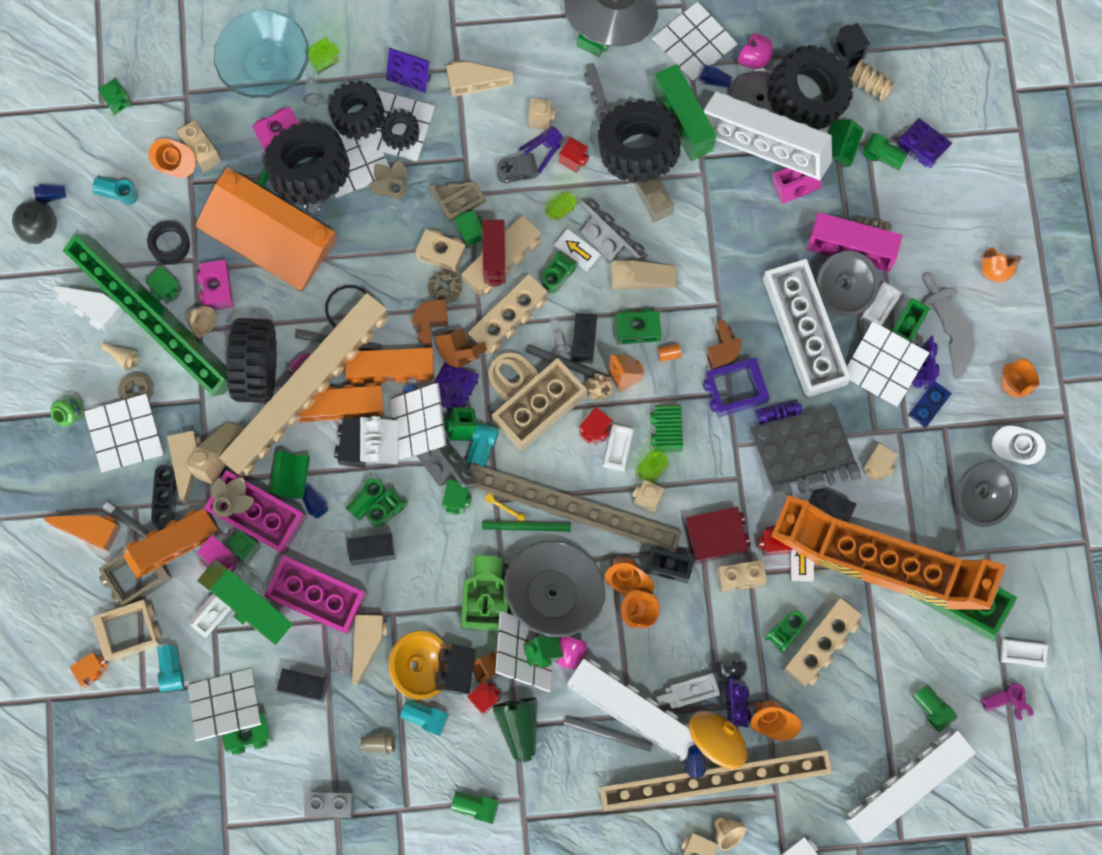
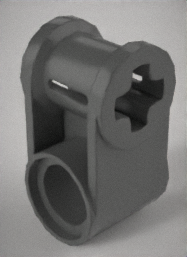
[497,153,539,183]

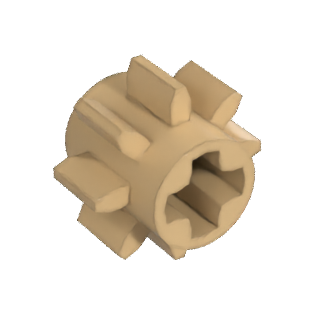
[586,373,613,402]

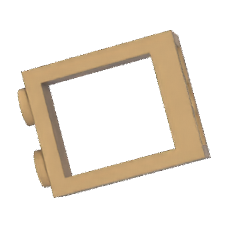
[92,600,162,663]

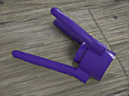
[519,126,563,175]

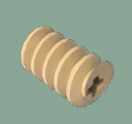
[851,58,898,102]

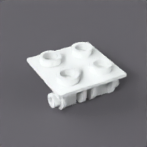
[360,416,398,465]

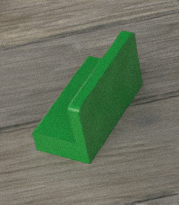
[828,119,864,167]
[269,451,310,499]

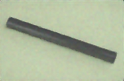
[295,330,382,351]
[526,345,610,377]
[563,716,653,752]

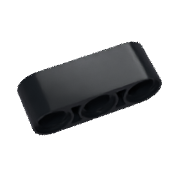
[151,464,177,530]

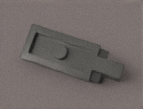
[584,63,609,123]

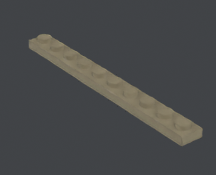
[469,463,682,553]

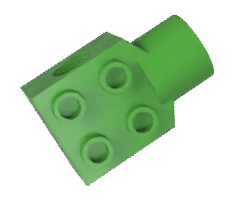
[461,555,508,632]

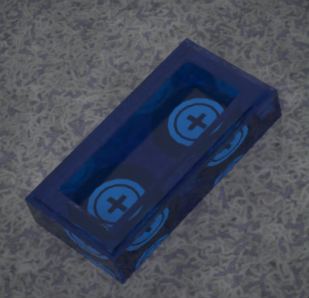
[908,381,952,429]

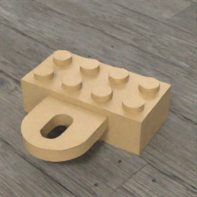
[489,353,587,453]

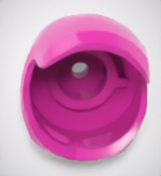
[737,32,773,69]
[555,636,588,669]

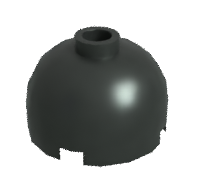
[12,200,57,244]

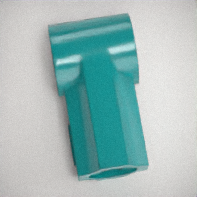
[92,175,138,205]
[466,422,500,468]
[157,645,184,692]
[400,699,449,736]

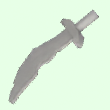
[923,273,974,379]

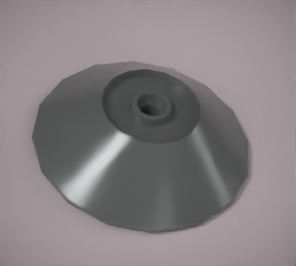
[564,0,658,46]
[504,541,606,637]

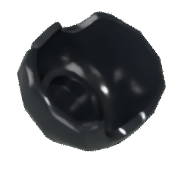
[710,660,748,684]

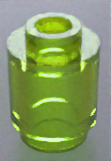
[545,191,577,221]

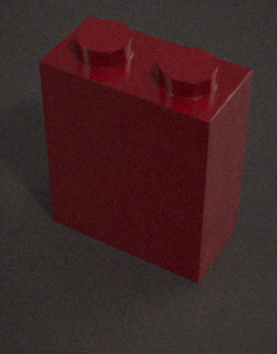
[482,220,506,287]
[684,506,751,564]

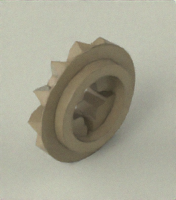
[858,217,892,230]
[428,269,462,303]
[118,373,154,401]

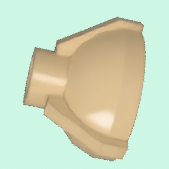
[185,306,217,338]
[713,817,747,851]

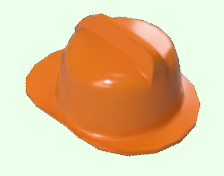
[148,138,196,178]
[605,558,654,597]
[750,700,801,741]

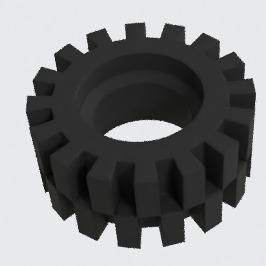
[380,109,420,151]

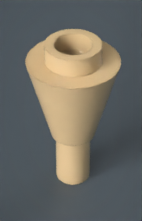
[101,341,139,371]

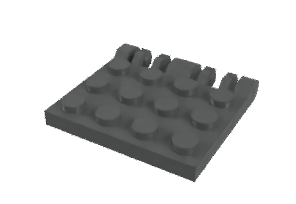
[750,405,861,501]

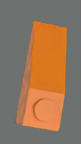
[609,354,644,392]
[44,515,120,552]

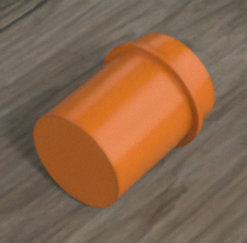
[657,343,682,362]

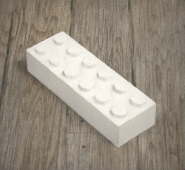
[704,92,832,180]
[763,259,851,398]
[568,659,695,763]
[846,731,976,843]

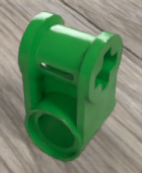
[542,250,578,293]
[367,487,409,528]
[764,611,806,654]

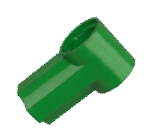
[862,133,908,170]
[345,478,386,521]
[912,684,958,732]
[451,791,500,824]

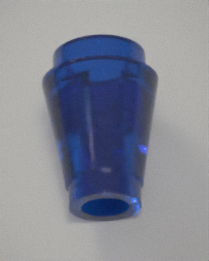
[700,64,732,88]
[33,183,66,204]
[302,485,329,518]
[684,745,707,778]

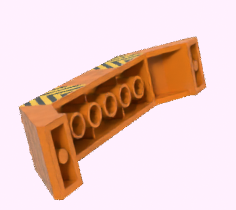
[772,495,1006,609]

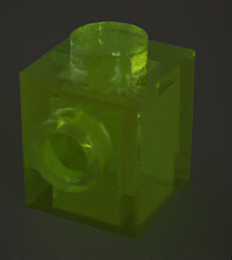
[305,37,340,74]
[635,449,669,484]

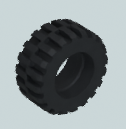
[768,45,854,130]
[598,100,681,183]
[264,122,350,205]
[227,318,277,403]

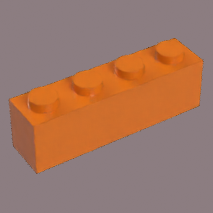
[345,348,435,386]
[297,383,385,423]
[123,508,218,579]

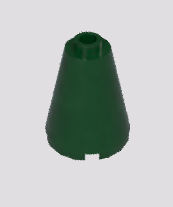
[493,697,538,763]

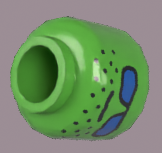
[50,394,84,427]

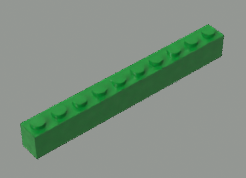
[62,234,229,396]

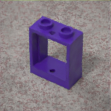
[702,357,770,418]

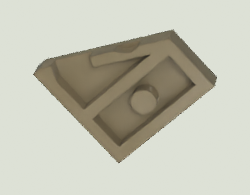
[428,182,486,223]

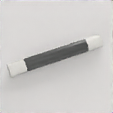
[102,501,150,539]

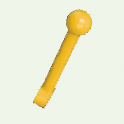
[485,494,526,522]

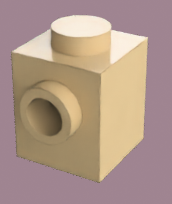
[528,98,556,130]
[862,443,898,481]
[632,480,664,514]

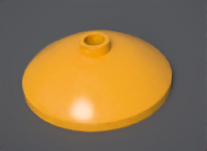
[388,631,445,700]
[689,711,748,769]

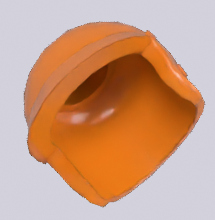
[981,248,1022,283]
[1000,358,1040,398]
[620,590,660,628]

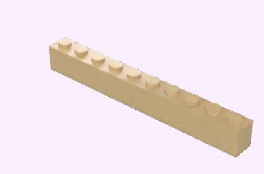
[219,293,388,478]
[600,750,832,812]

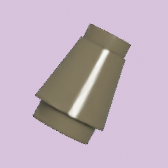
[361,731,396,754]

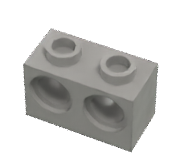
[304,792,354,818]

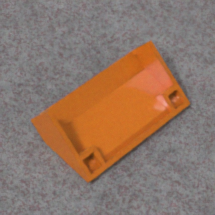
[195,167,337,292]

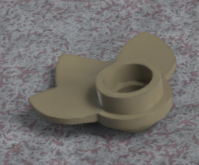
[368,160,408,199]
[211,478,254,518]

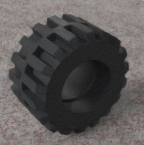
[328,80,385,140]

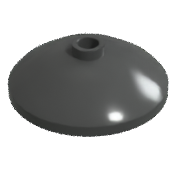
[728,71,781,116]
[816,251,879,316]
[956,461,1018,527]

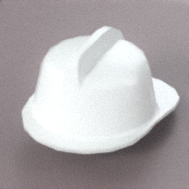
[992,426,1046,465]

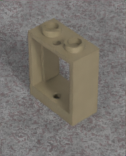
[99,552,172,606]

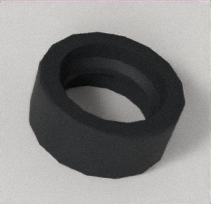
[147,221,190,264]

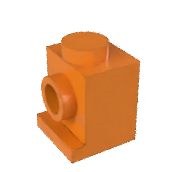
[69,652,108,689]

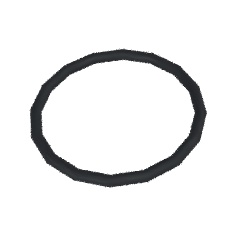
[325,285,367,328]

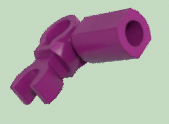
[980,683,1033,720]

